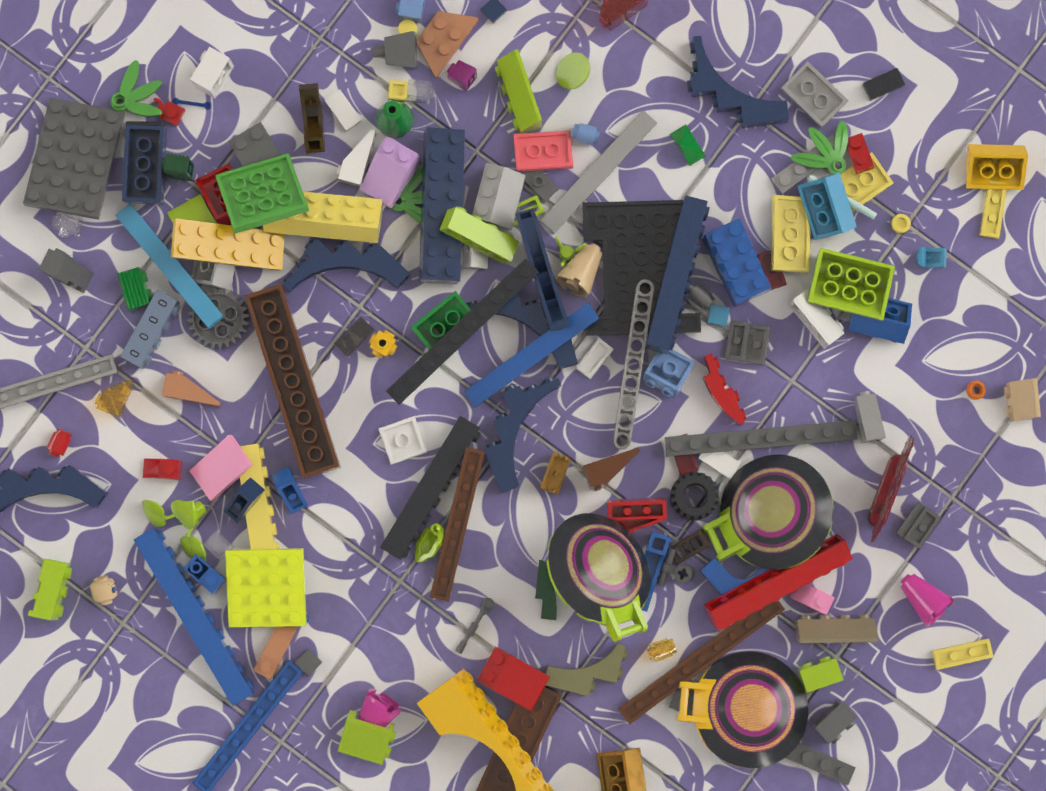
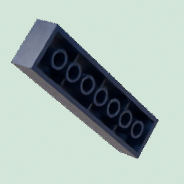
[419,127,465,284]
[645,195,710,354]

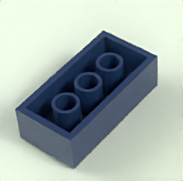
[122,124,167,205]

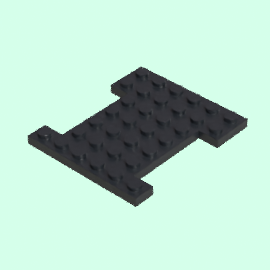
[582,200,701,336]

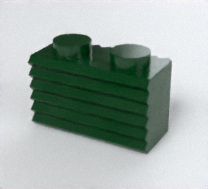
[161,153,194,181]

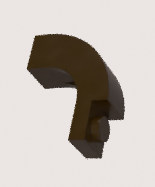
[299,83,325,154]

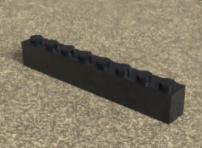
[380,416,481,560]

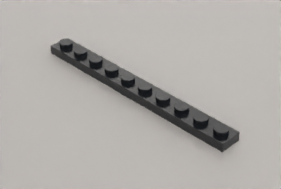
[386,258,539,405]

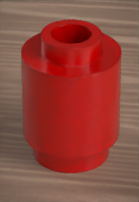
[46,428,72,458]

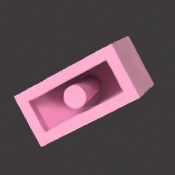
[789,585,835,615]

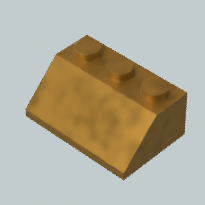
[596,748,646,791]

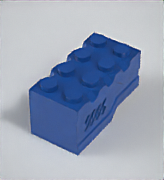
[702,218,772,307]

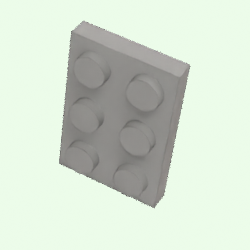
[781,61,849,128]

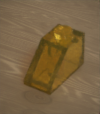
[95,380,134,418]

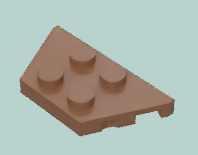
[416,11,479,78]

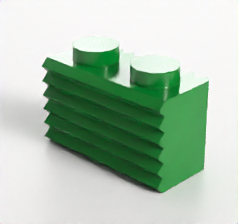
[117,267,153,312]

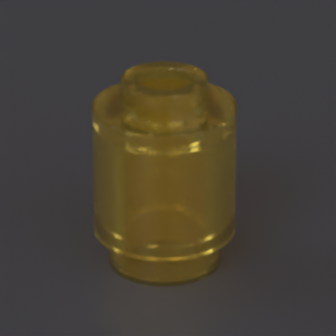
[647,638,677,662]

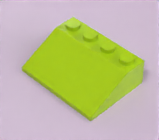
[808,248,895,321]

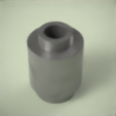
[687,283,715,310]

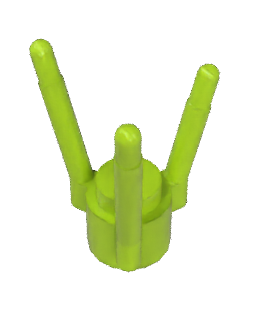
[555,236,587,267]

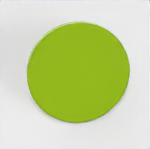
[556,53,590,90]

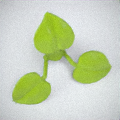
[142,500,207,562]

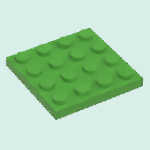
[215,153,309,233]

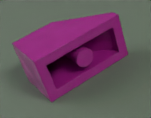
[447,60,477,92]

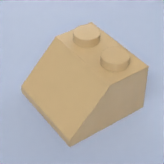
[1004,378,1041,422]

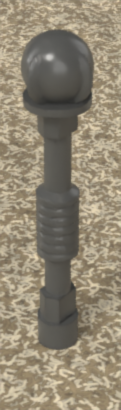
[455,598,494,654]

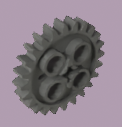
[187,288,250,350]

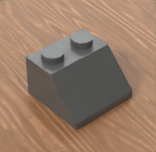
[811,699,857,744]

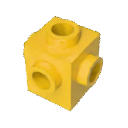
[369,330,398,359]

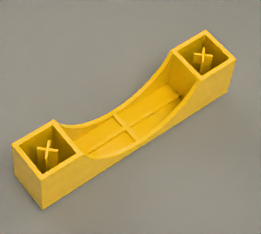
[417,669,554,791]

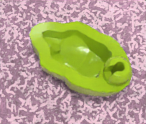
[415,523,445,563]

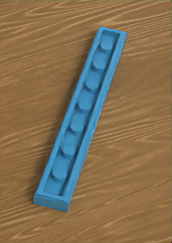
[115,203,224,329]

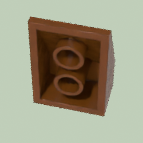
[582,447,640,491]

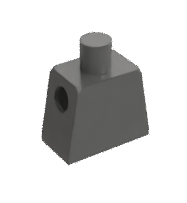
[374,31,417,68]

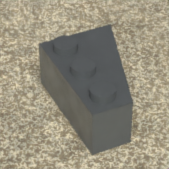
[39,248,94,293]

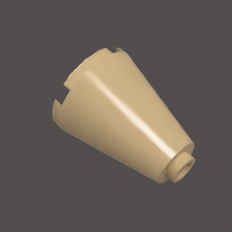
[555,244,602,298]

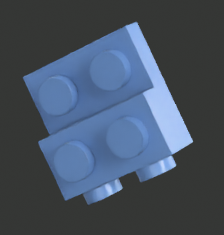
[642,350,695,398]

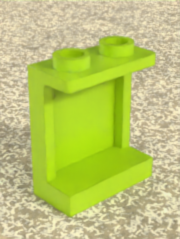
[338,710,396,765]

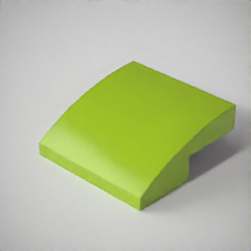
[167,194,217,224]

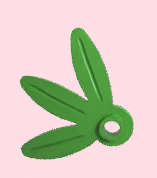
[110,60,162,117]
[791,121,848,174]
[392,165,423,224]

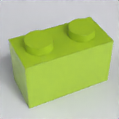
[797,655,844,693]

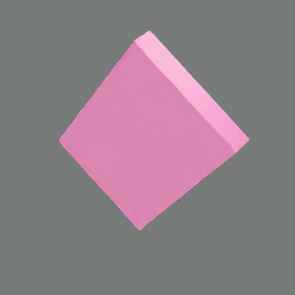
[190,435,253,501]

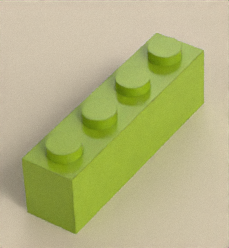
[440,206,519,264]

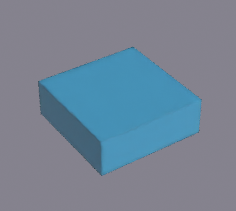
[707,304,730,327]

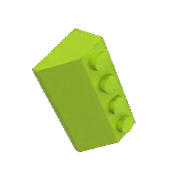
[494,49,542,133]

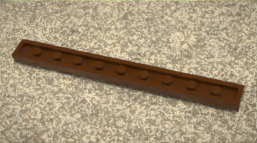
[618,601,785,725]

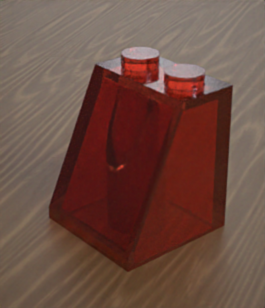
[599,0,648,31]

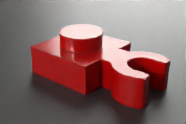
[153,98,186,126]

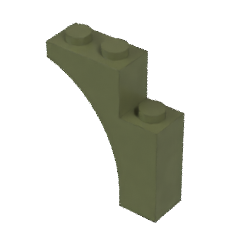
[546,643,628,696]

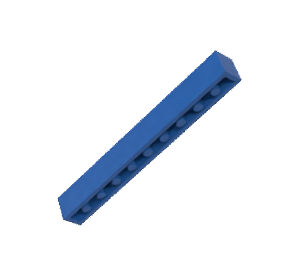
[134,528,255,706]

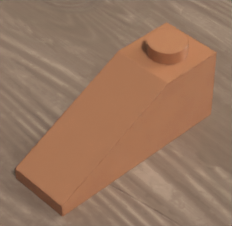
[162,370,222,407]
[253,626,299,679]

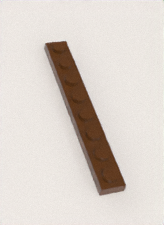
[430,447,485,602]

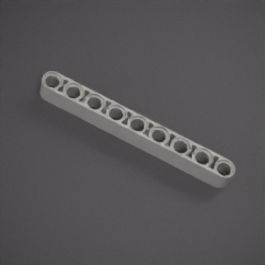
[613,280,654,449]

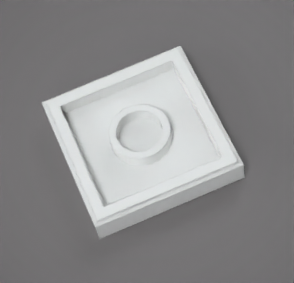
[379,416,427,465]

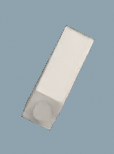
[336,129,377,187]

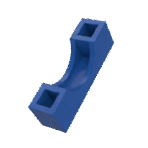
[641,532,671,612]

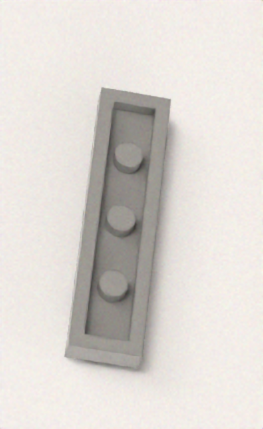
[771,134,835,195]

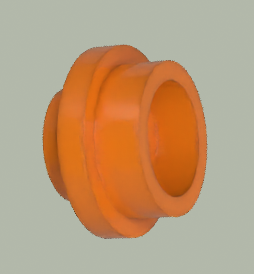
[966,381,986,400]

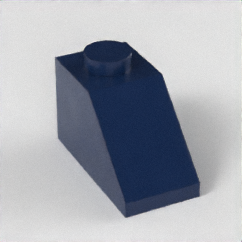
[223,477,265,524]

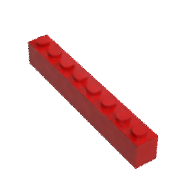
[704,534,853,631]

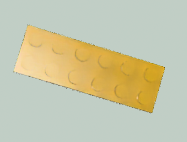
[171,218,285,271]

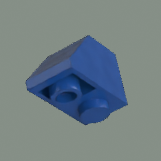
[183,554,227,594]

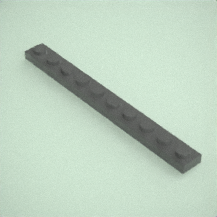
[665,420,858,457]
[669,690,856,785]

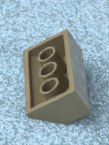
[795,615,878,643]

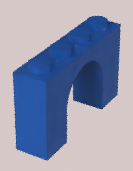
[700,558,770,595]

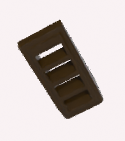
[668,529,712,565]

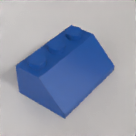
[848,298,912,344]

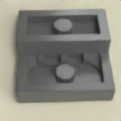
[725,321,771,366]

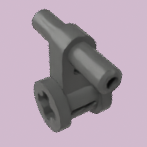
[657,548,695,586]

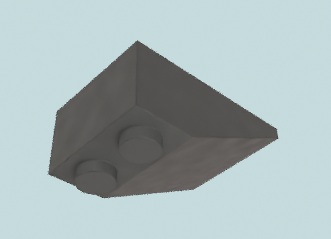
[228,122,281,167]

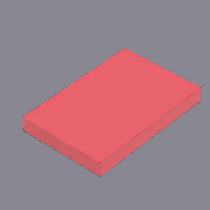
[513,131,573,172]

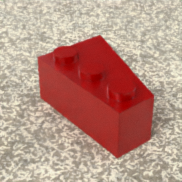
[607,497,667,533]

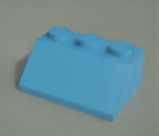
[797,172,857,240]

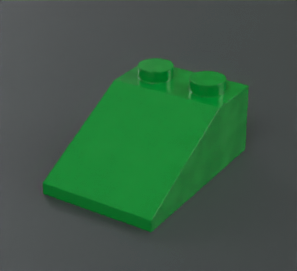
[411,291,471,350]

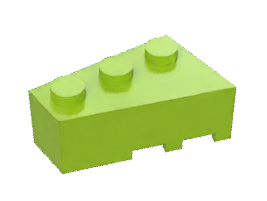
[28,558,72,620]

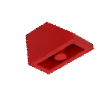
[142,458,183,480]

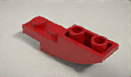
[703,353,747,426]

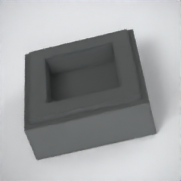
[295,649,322,676]

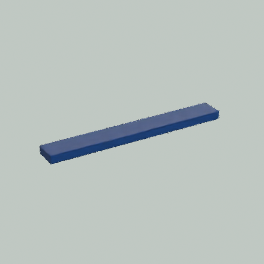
[464,303,600,407]
[192,660,304,791]

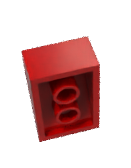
[195,163,233,226]
[477,646,550,711]

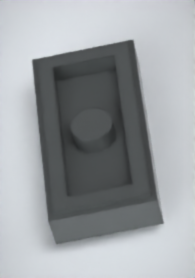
[521,171,559,203]

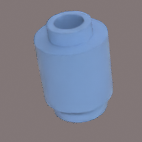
[571,123,600,146]

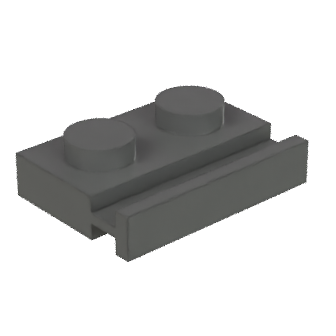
[896,501,942,549]

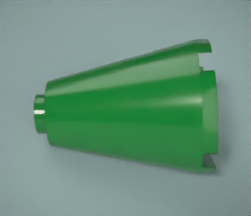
[376,100,414,138]

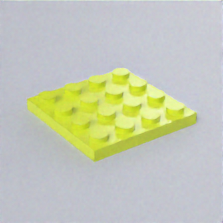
[225,548,307,627]

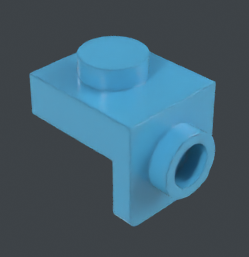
[916,247,947,268]

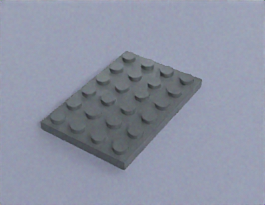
[23,98,125,220]

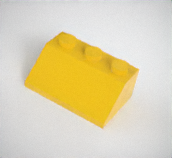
[965,144,1028,190]

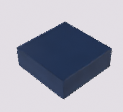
[480,0,507,24]

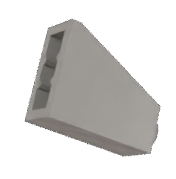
[854,391,886,443]

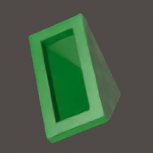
[670,124,706,166]

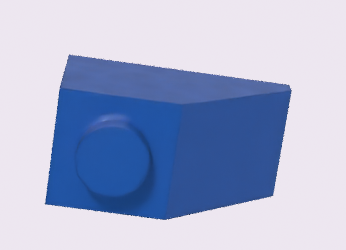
[271,466,308,514]

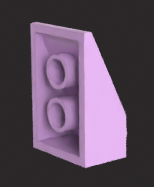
[359,136,422,208]

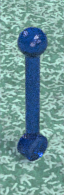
[172,97,212,110]

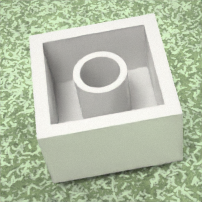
[190,47,234,98]

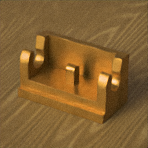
[540,451,571,495]

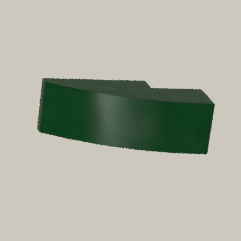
[535,560,557,620]

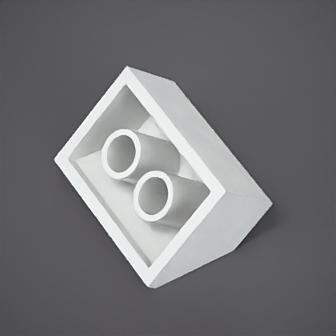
[789,288,844,349]

